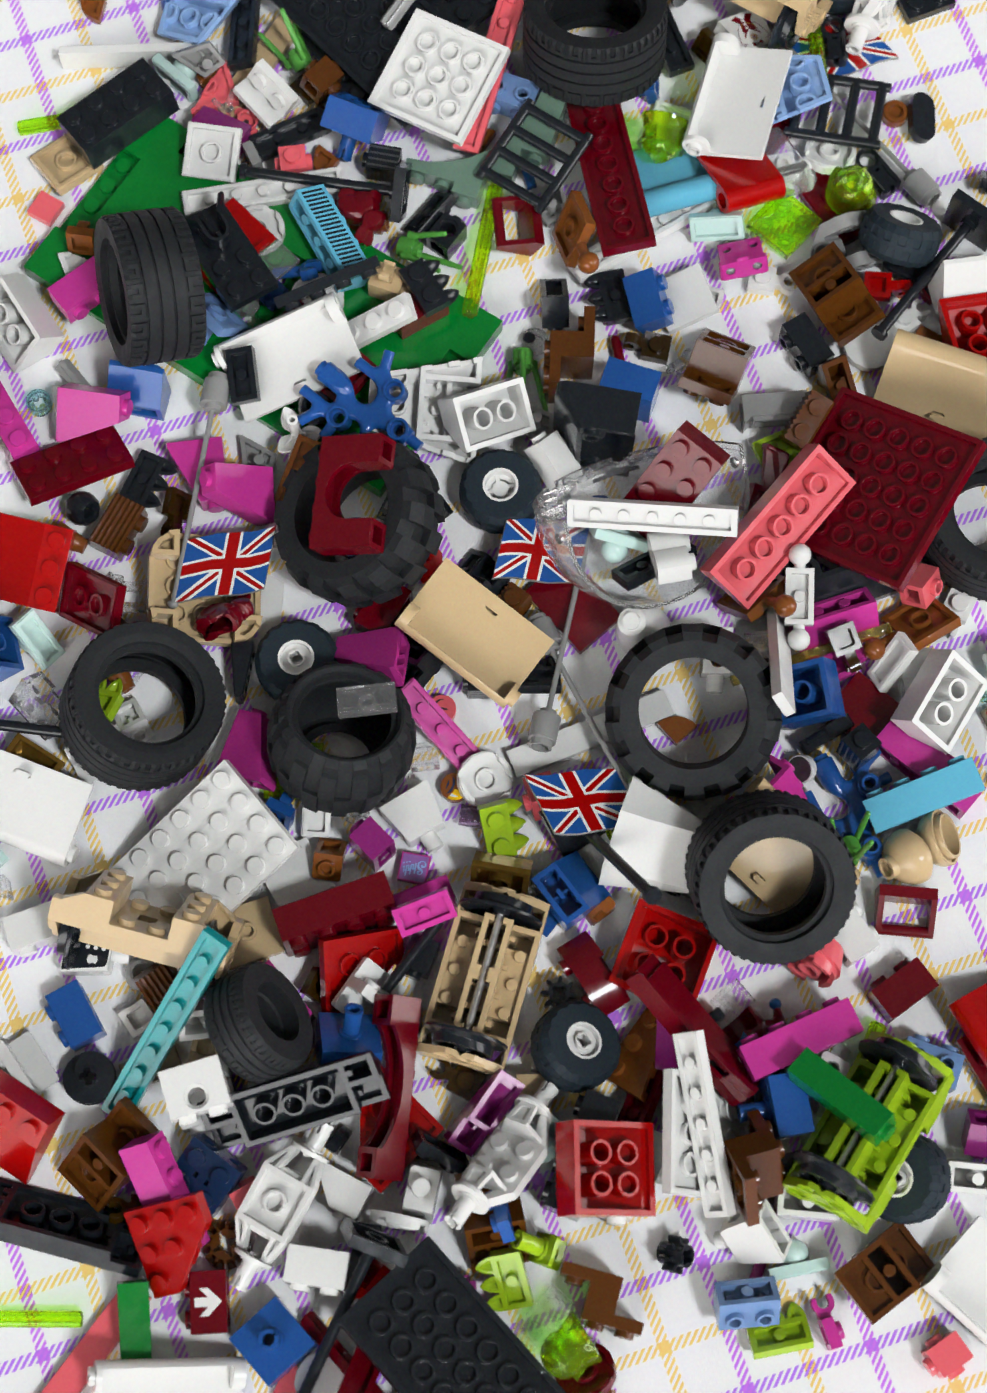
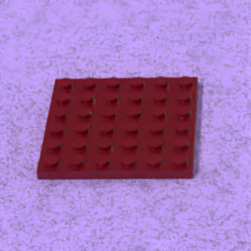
[805,386,987,593]

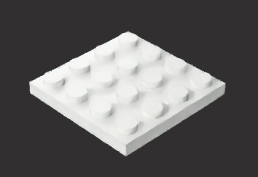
[367,8,511,147]
[662,1068,753,1202]

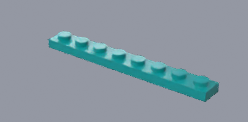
[100,926,233,1115]

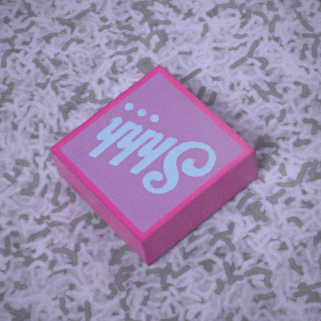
[397,851,431,885]

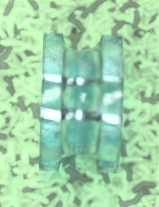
[26,389,53,417]

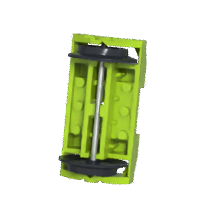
[782,1031,955,1234]

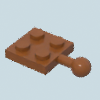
[551,190,600,274]
[716,574,797,623]
[863,598,961,660]

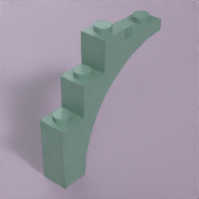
[406,92,567,209]

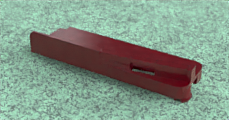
[625,953,760,1107]

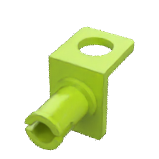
[511,1229,567,1271]

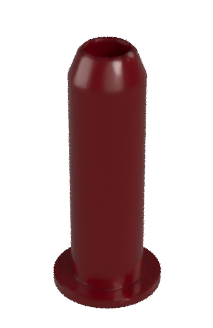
[610,335,625,361]

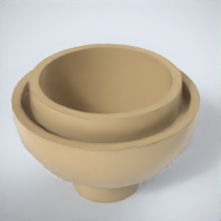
[915,809,961,867]
[878,828,933,885]

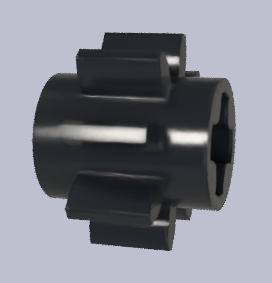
[540,976,577,1009]
[656,1234,694,1274]

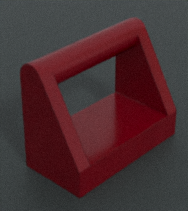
[491,196,545,256]
[874,884,938,939]

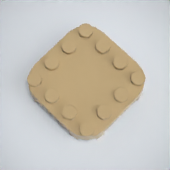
[147,529,263,647]

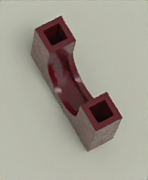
[309,433,396,556]

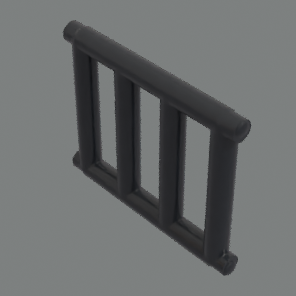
[783,73,892,150]
[475,98,594,214]

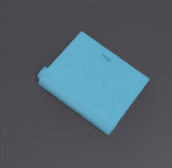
[633,137,717,218]

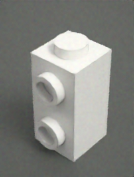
[524,430,586,497]

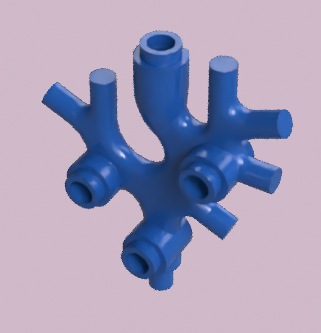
[297,350,424,452]
[805,749,893,878]

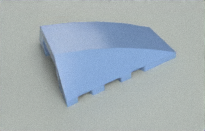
[157,0,240,45]
[762,55,833,124]

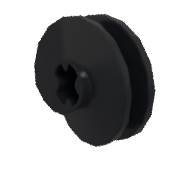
[63,1051,117,1106]

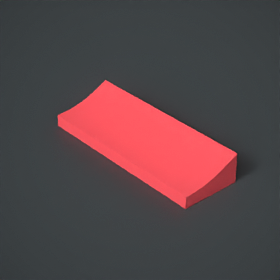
[699,443,856,610]

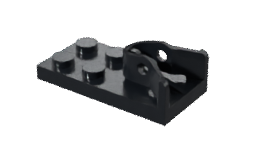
[183,191,278,313]

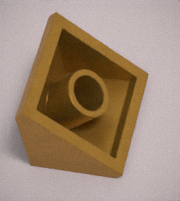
[470,850,533,895]

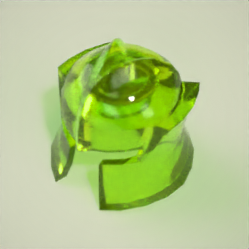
[637,110,689,164]
[825,165,877,215]
[540,1309,603,1382]

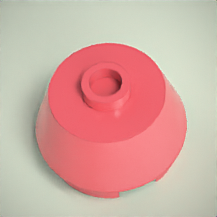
[787,939,844,988]

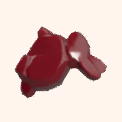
[334,188,386,247]
[193,594,254,641]

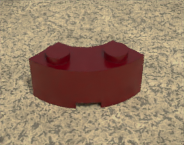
[556,931,631,1015]

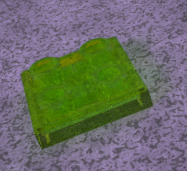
[746,191,823,260]

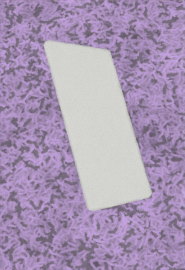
[257,573,284,639]

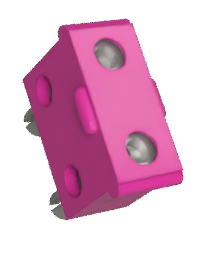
[717,231,769,281]

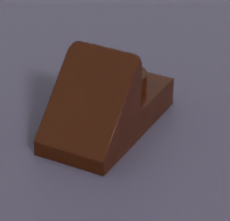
[817,354,857,401]

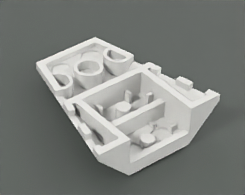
[368,356,483,464]
[598,776,702,894]

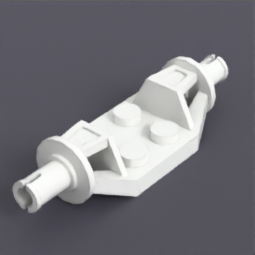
[844,0,897,55]
[444,1081,559,1230]
[229,1123,334,1293]

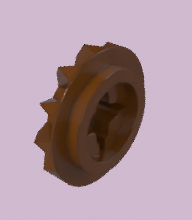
[202,1220,251,1270]

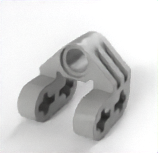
[810,210,884,271]

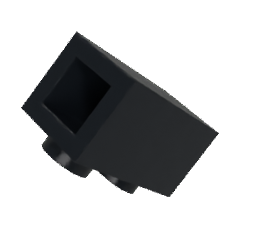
[779,312,835,379]

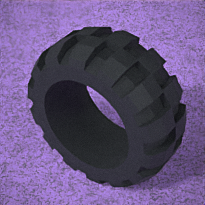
[274,432,445,608]
[604,623,783,801]

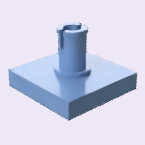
[204,293,251,346]

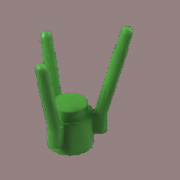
[257,8,312,74]
[396,231,463,273]
[506,347,548,412]
[829,811,874,866]

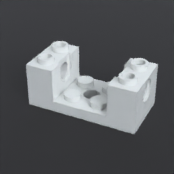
[157,1054,236,1136]

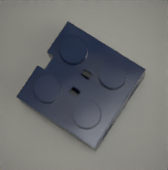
[176,1132,249,1218]

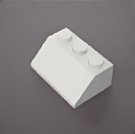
[928,255,987,315]
[0,274,65,373]
[437,377,536,453]
[890,649,987,754]

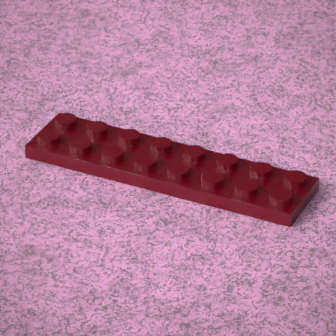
[567,103,657,258]

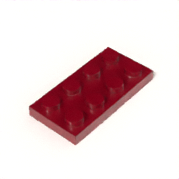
[10,425,135,507]

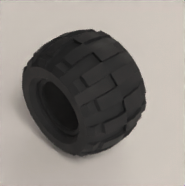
[266,661,416,817]

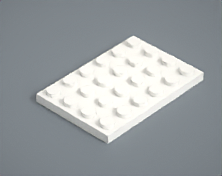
[111,760,301,913]

